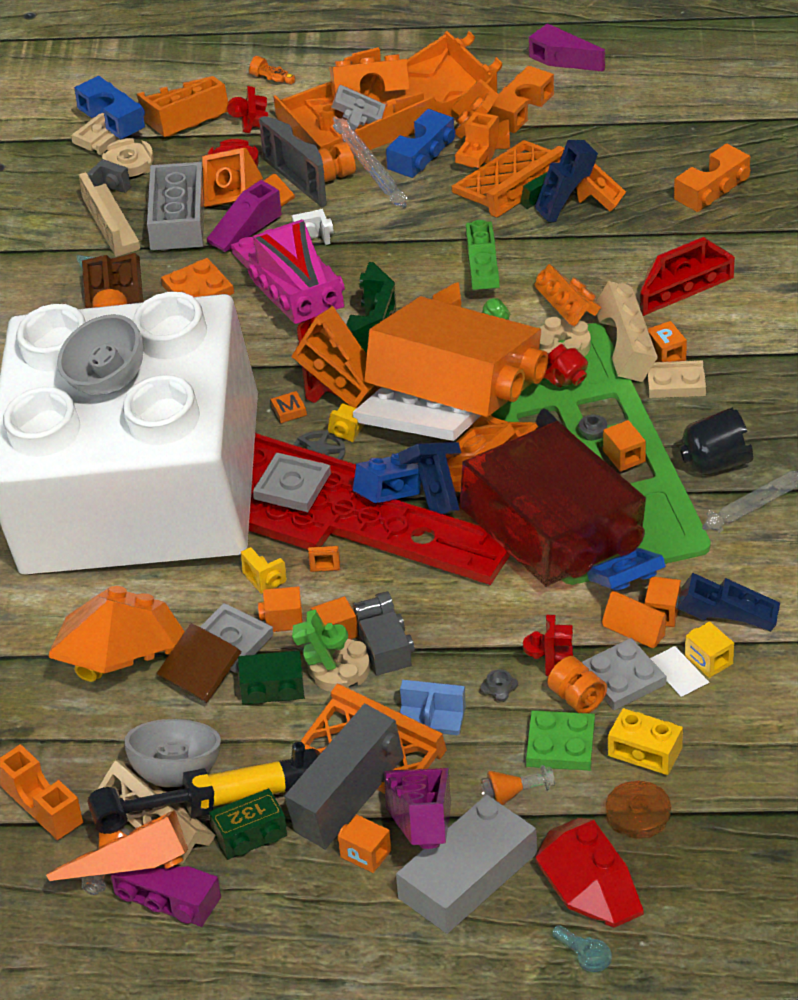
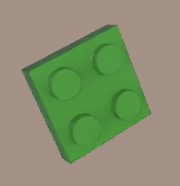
[526,710,595,771]

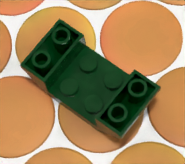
[346,262,397,354]

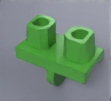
[292,609,348,671]

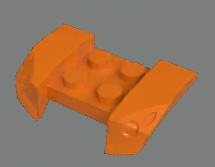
[447,415,538,492]

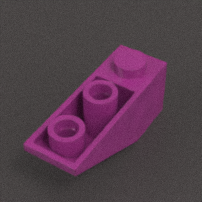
[529,23,605,71]
[207,180,282,252]
[111,866,221,927]

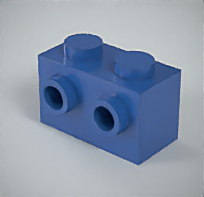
[353,453,421,504]

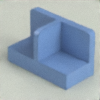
[400,680,466,735]

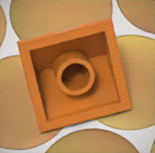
[202,148,263,208]

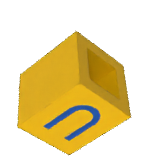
[685,621,734,678]

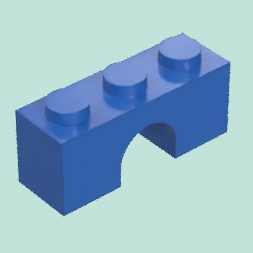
[74,76,145,140]
[386,109,456,178]

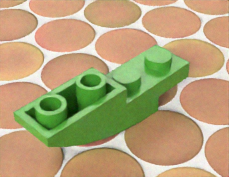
[466,220,500,290]

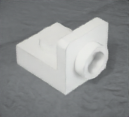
[292,209,334,245]

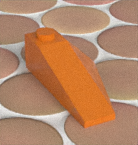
[46,810,188,881]

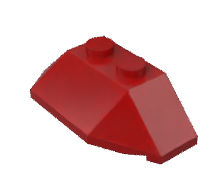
[640,237,735,316]
[535,818,644,928]

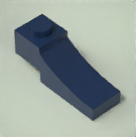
[535,140,598,222]
[677,573,780,632]

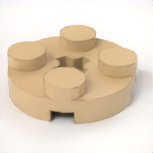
[102,138,154,177]
[539,317,591,357]
[307,639,370,692]

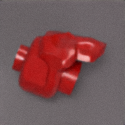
[544,344,588,388]

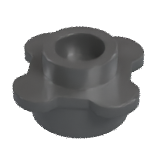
[481,669,518,701]

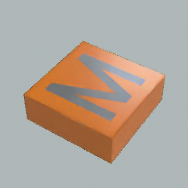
[270,391,307,423]

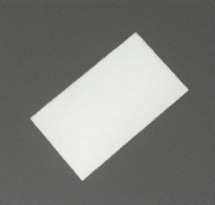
[650,646,710,697]

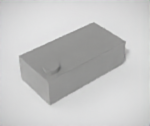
[147,162,204,251]
[396,795,537,934]

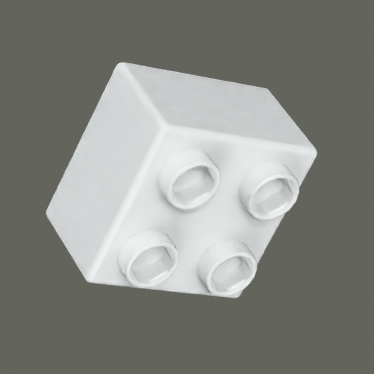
[0,292,258,575]

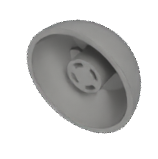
[57,314,144,395]
[124,719,221,788]

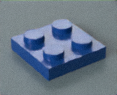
[586,548,666,591]

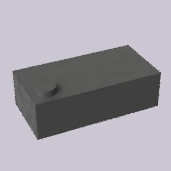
[284,703,404,850]

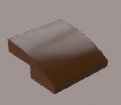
[82,253,143,308]
[156,623,242,703]

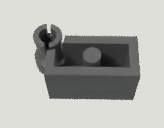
[353,591,415,676]

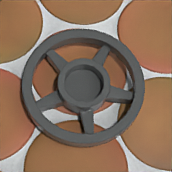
[293,430,345,460]

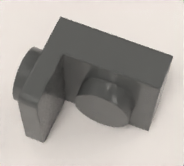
[88,159,131,193]

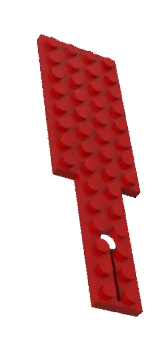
[249,433,515,585]

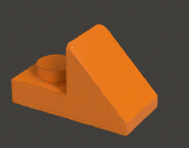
[576,164,626,211]

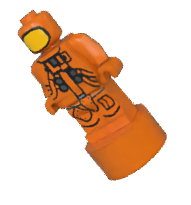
[249,55,296,85]

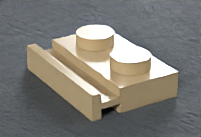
[71,113,120,155]
[647,360,706,398]

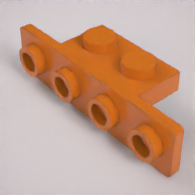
[534,264,601,327]

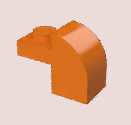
[455,111,499,168]

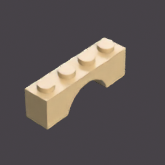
[596,281,658,382]

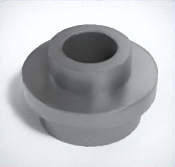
[579,414,608,441]

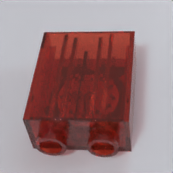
[460,421,646,587]

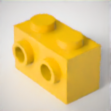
[608,708,683,775]

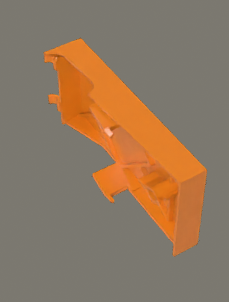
[274,31,502,156]

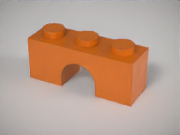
[329,54,410,97]
[488,65,554,133]
[674,143,751,212]
[0,744,83,840]

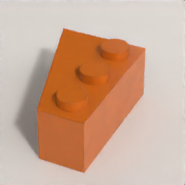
[137,76,228,137]
[291,306,379,408]

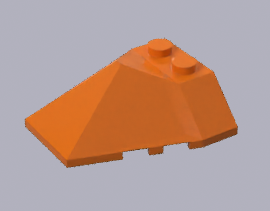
[49,586,185,674]

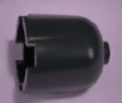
[679,407,753,474]

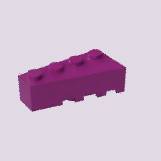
[384,768,451,849]

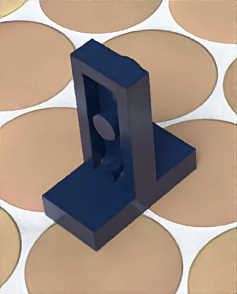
[398,442,461,516]

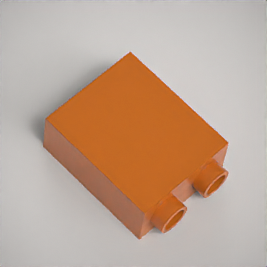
[364,296,548,417]

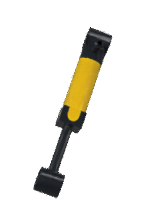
[87,742,321,834]

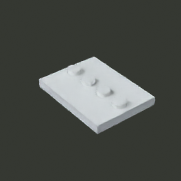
[353,387,481,441]

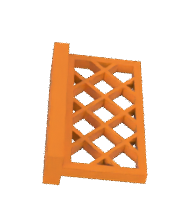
[451,140,564,218]
[300,683,447,794]

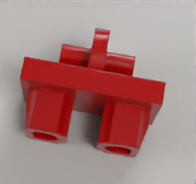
[227,86,268,133]
[523,615,573,676]

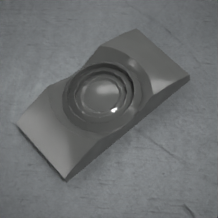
[259,116,327,207]

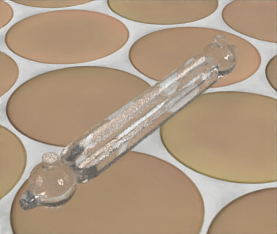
[333,116,407,208]
[702,470,798,533]

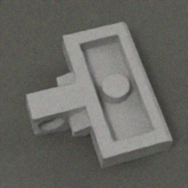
[331,85,386,133]

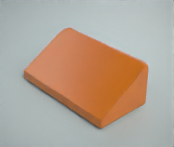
[602,591,666,648]

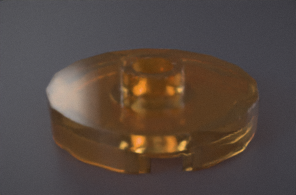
[605,780,671,839]

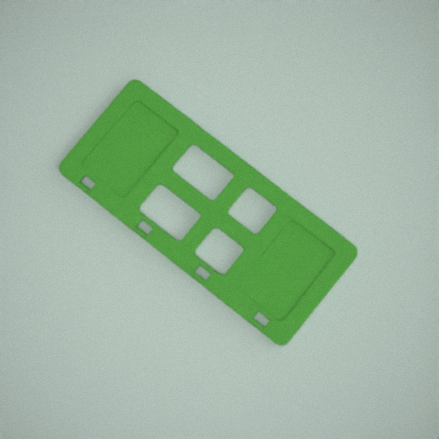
[491,323,711,585]

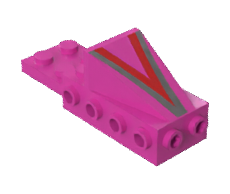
[231,219,345,324]

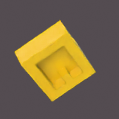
[328,403,365,442]
[241,547,286,594]

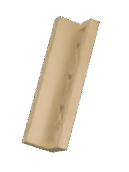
[79,172,140,257]
[98,760,216,865]

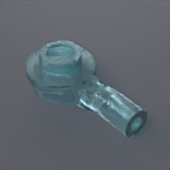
[552,925,612,972]

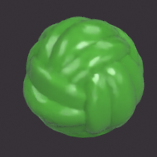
[482,298,511,320]

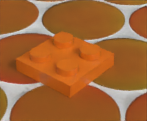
[161,258,234,297]

